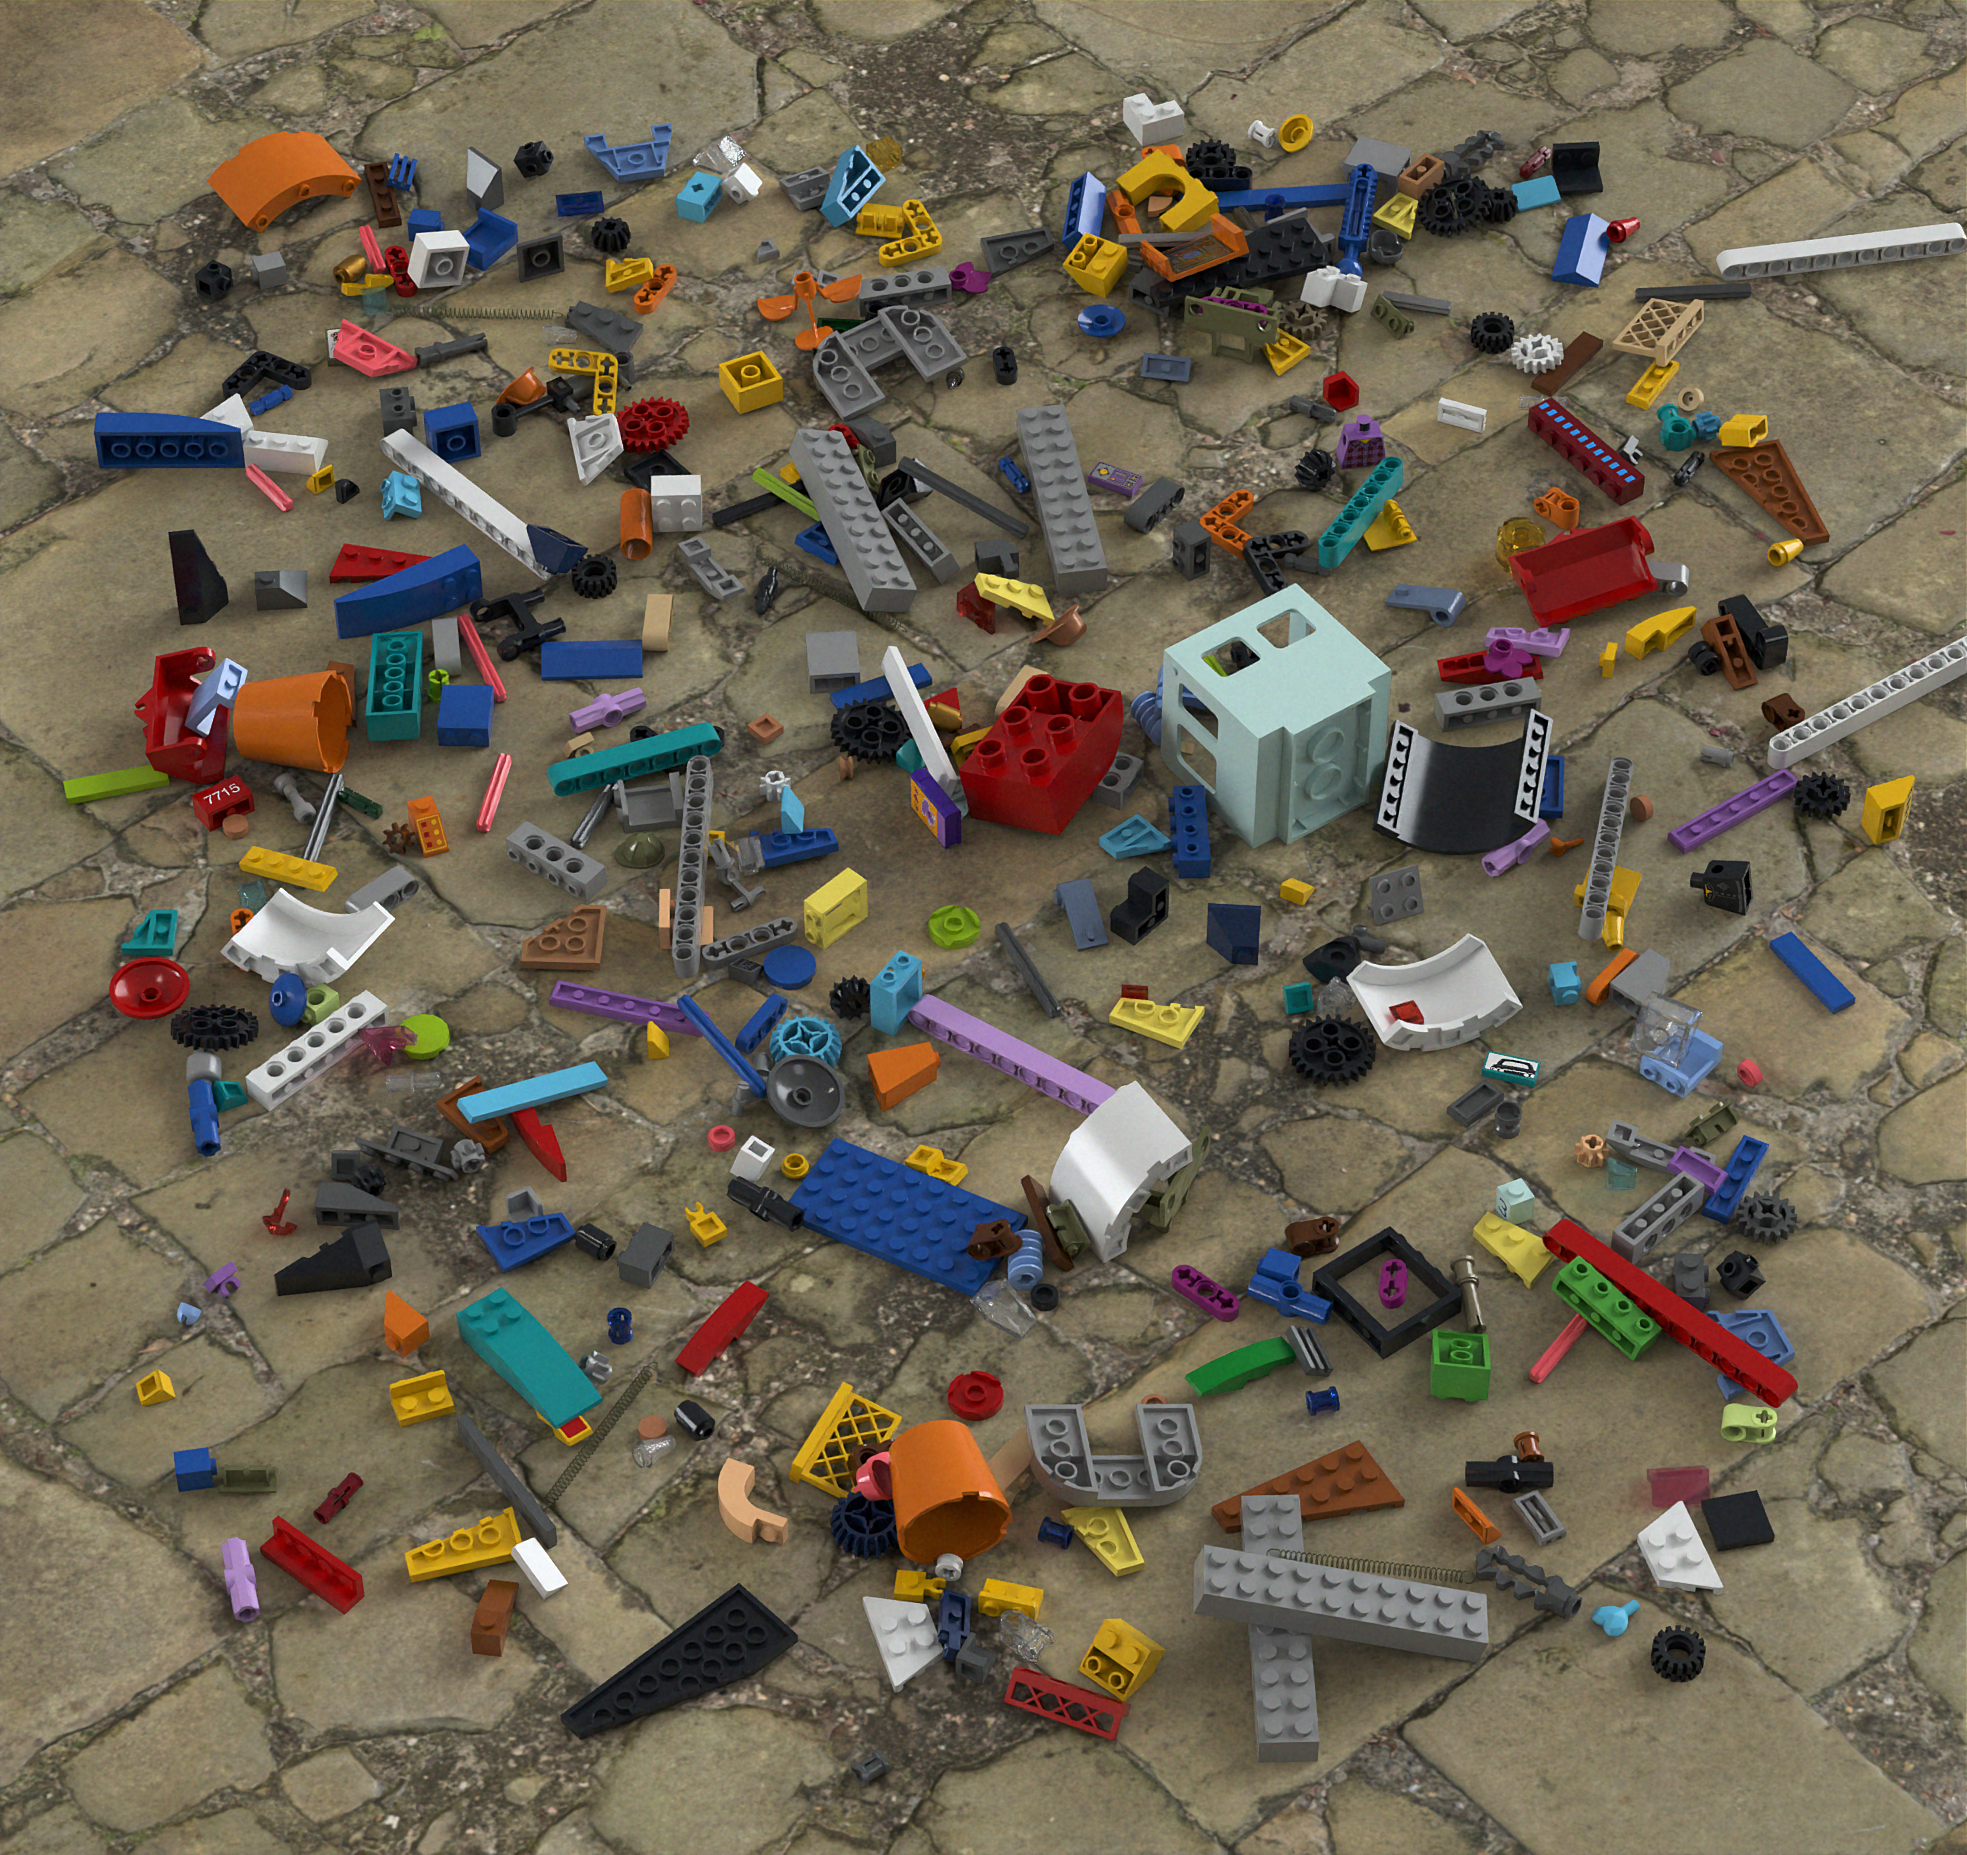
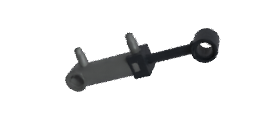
[491,350,635,437]

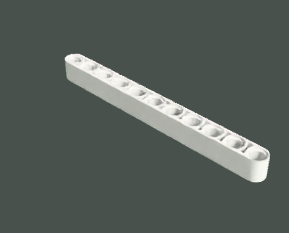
[1716,223,1967,281]
[380,429,560,581]
[1767,636,1967,769]

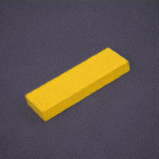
[1626,359,1680,410]

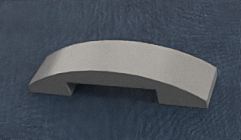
[677,536,745,600]
[1605,1119,1717,1176]

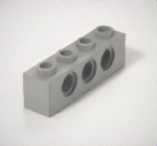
[854,266,952,317]
[880,497,960,584]
[1434,677,1542,732]
[506,821,607,902]
[1611,1170,1705,1265]

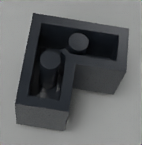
[1110,866,1170,946]

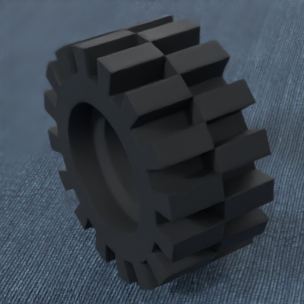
[1471,312,1514,354]
[572,554,617,599]
[1651,1625,1706,1682]

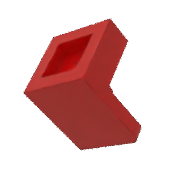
[1323,371,1359,413]

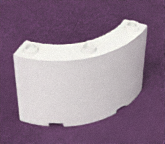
[220,888,395,988]
[1346,933,1523,1051]
[1049,1080,1193,1263]

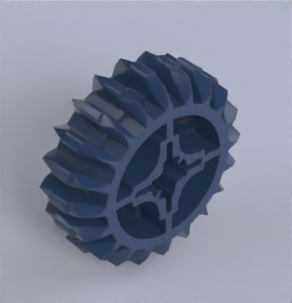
[830,1491,899,1560]

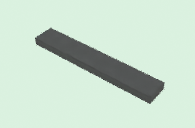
[457,1414,557,1549]

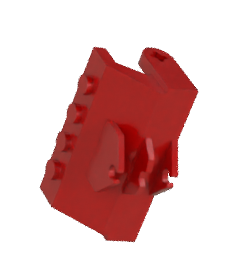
[1508,515,1659,628]
[134,647,230,785]

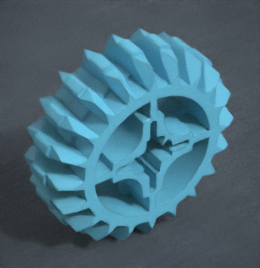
[769,1014,842,1069]

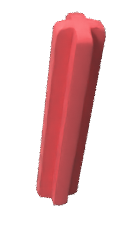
[359,225,387,274]
[245,464,294,512]

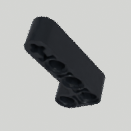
[1718,594,1789,670]

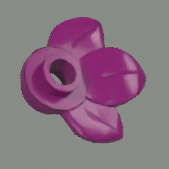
[949,262,992,294]
[1484,638,1533,679]

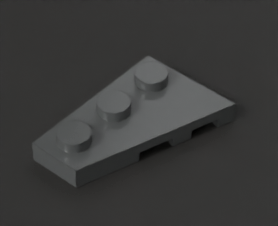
[980,226,1054,279]
[569,300,644,352]

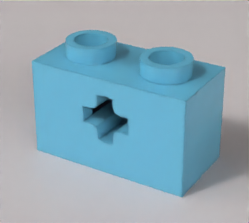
[675,171,723,223]

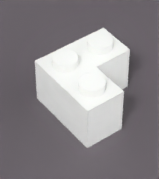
[1123,93,1184,146]
[1300,266,1368,313]

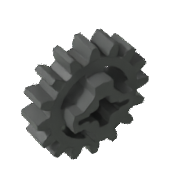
[1736,1191,1797,1245]

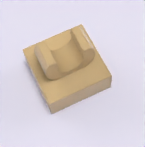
[562,731,595,758]

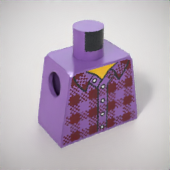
[1336,414,1386,470]

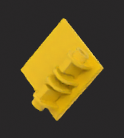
[855,203,906,239]
[1362,499,1417,552]

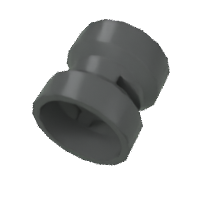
[1493,1101,1522,1139]

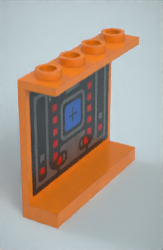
[1139,212,1250,282]

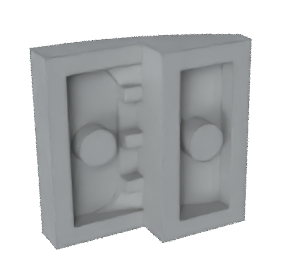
[778,166,831,211]

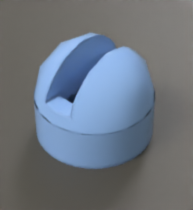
[177,1302,202,1325]

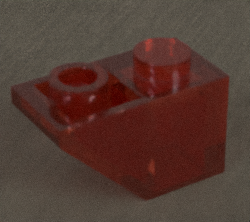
[957,581,995,635]

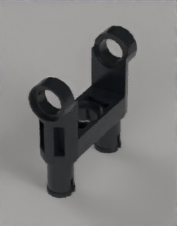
[469,587,566,662]

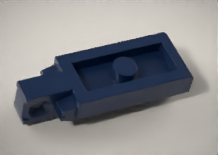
[937,1589,971,1662]

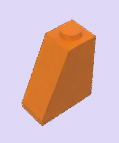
[867,1041,941,1111]

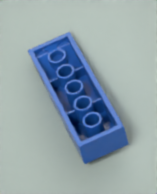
[94,412,245,469]
[334,544,483,639]

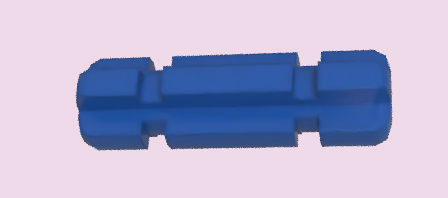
[249,385,293,416]
[999,456,1031,494]

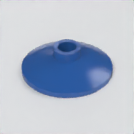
[1078,304,1125,338]
[269,973,307,1026]

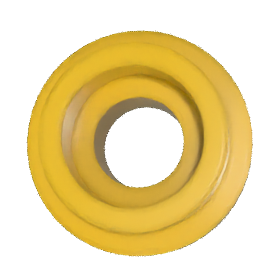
[781,1153,809,1179]

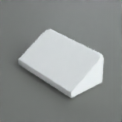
[510,1537,568,1600]

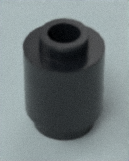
[574,1223,617,1261]
[674,1400,715,1441]

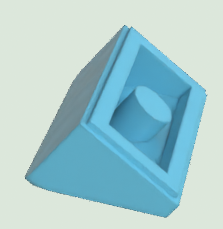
[1510,175,1561,212]
[781,786,805,834]

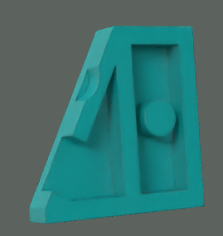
[121,910,179,956]

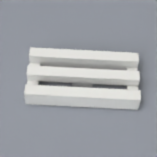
[1437,398,1487,433]

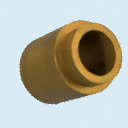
[333,254,368,285]
[927,702,963,734]

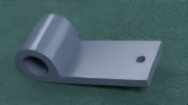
[1385,584,1466,627]
[1053,878,1109,951]

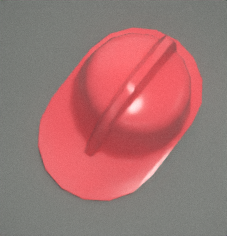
[853,1451,893,1501]

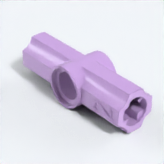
[568,687,647,734]
[1481,818,1550,877]
[221,1537,260,1622]

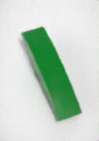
[1185,1336,1296,1398]

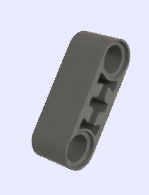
[1124,477,1185,534]

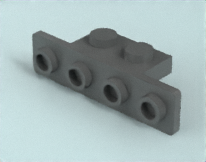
[354,1124,460,1183]

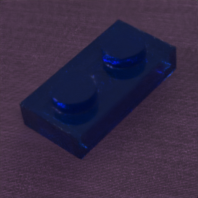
[555,191,604,217]

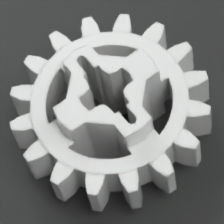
[1511,333,1564,374]

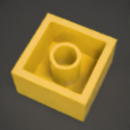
[719,350,783,414]

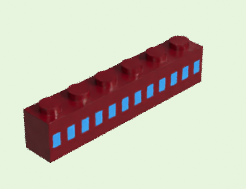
[1528,397,1645,506]

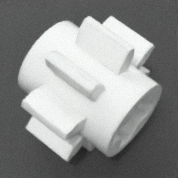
[760,771,791,802]

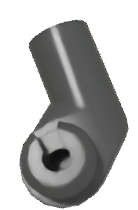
[1351,925,1386,953]

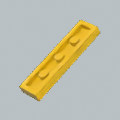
[239,846,338,892]

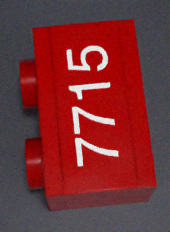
[192,775,255,832]

